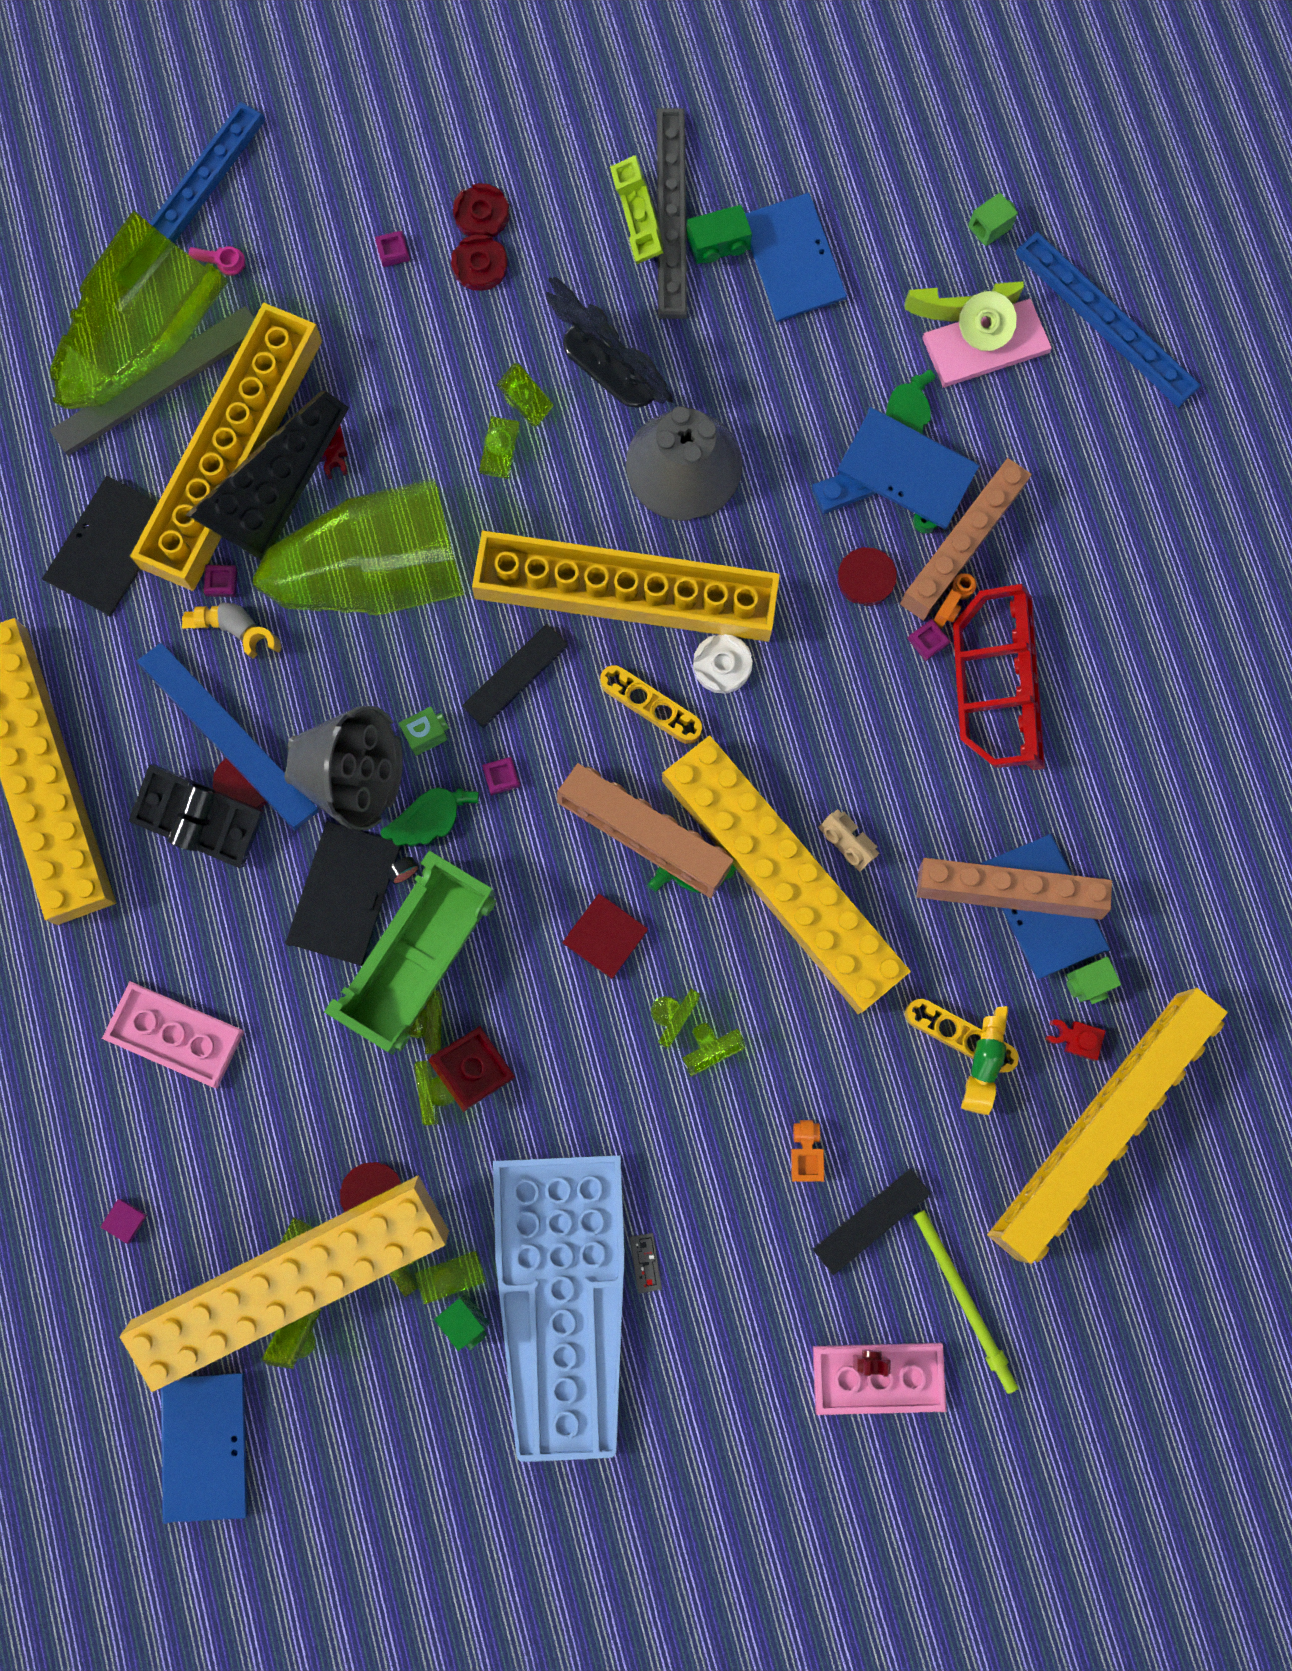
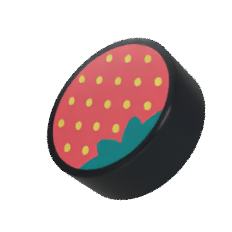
[387,857,419,884]

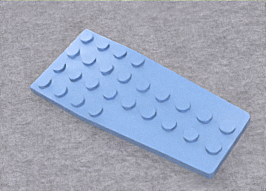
[493,1155,624,1462]

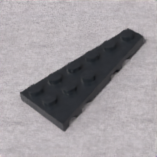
[186,390,349,562]

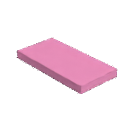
[922,299,1052,388]
[102,981,244,1089]
[813,1343,947,1415]

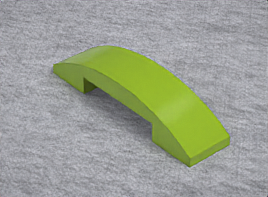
[610,155,663,264]
[904,281,1024,321]

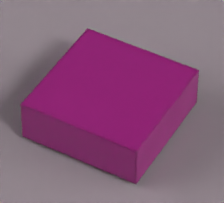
[374,230,410,267]
[204,565,238,597]
[907,619,951,662]
[482,757,520,796]
[100,1199,148,1244]

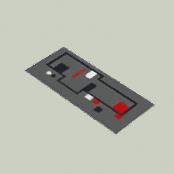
[629,1233,662,1294]

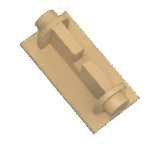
[818,809,880,872]

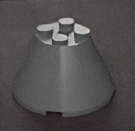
[626,406,742,521]
[284,705,403,830]

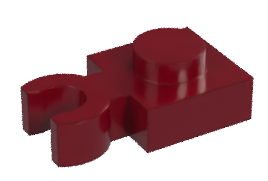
[320,425,348,479]
[853,1350,891,1377]

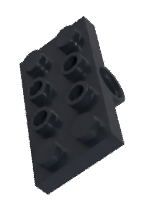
[128,764,265,868]

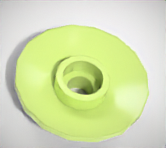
[959,291,1017,351]

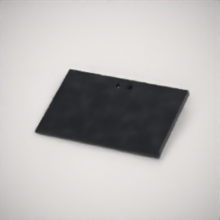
[42,475,158,617]
[285,821,401,966]

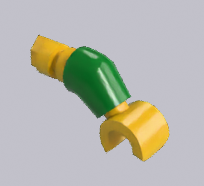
[961,1006,1009,1115]

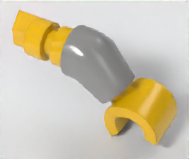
[182,603,282,659]

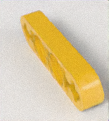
[600,665,702,744]
[905,999,1019,1073]

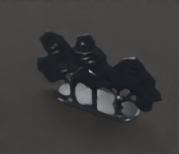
[546,277,673,408]

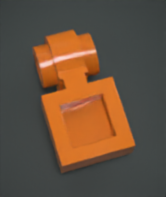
[934,573,977,629]
[791,1120,824,1182]

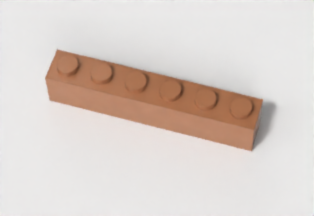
[900,458,1032,621]
[557,763,734,899]
[916,858,1112,920]

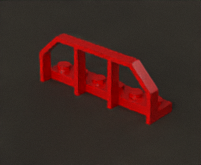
[953,584,1045,770]

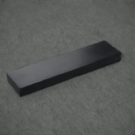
[462,624,568,729]
[812,1168,931,1275]

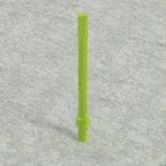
[913,1210,1019,1394]

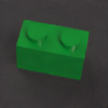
[686,204,752,265]
[434,1293,490,1351]

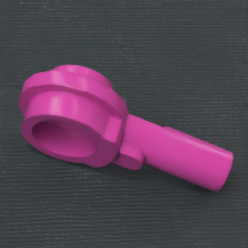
[189,246,246,276]

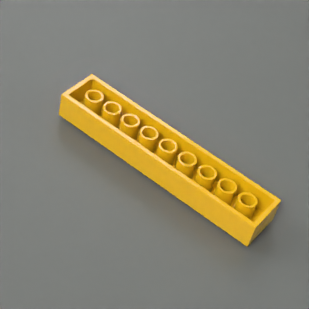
[130,302,322,592]
[472,530,780,642]
[0,618,117,925]
[662,735,911,1015]
[987,988,1228,1264]
[119,1175,449,1392]

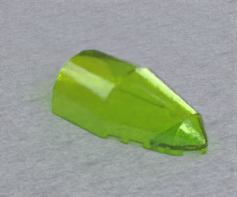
[50,210,229,409]
[253,477,464,615]

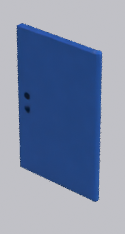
[745,193,847,322]
[837,407,980,529]
[980,834,1110,980]
[161,1373,248,1524]

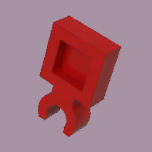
[1045,1019,1105,1061]

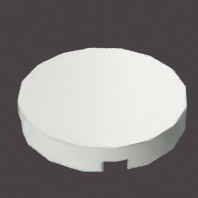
[693,634,752,694]

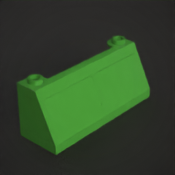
[324,851,496,1055]

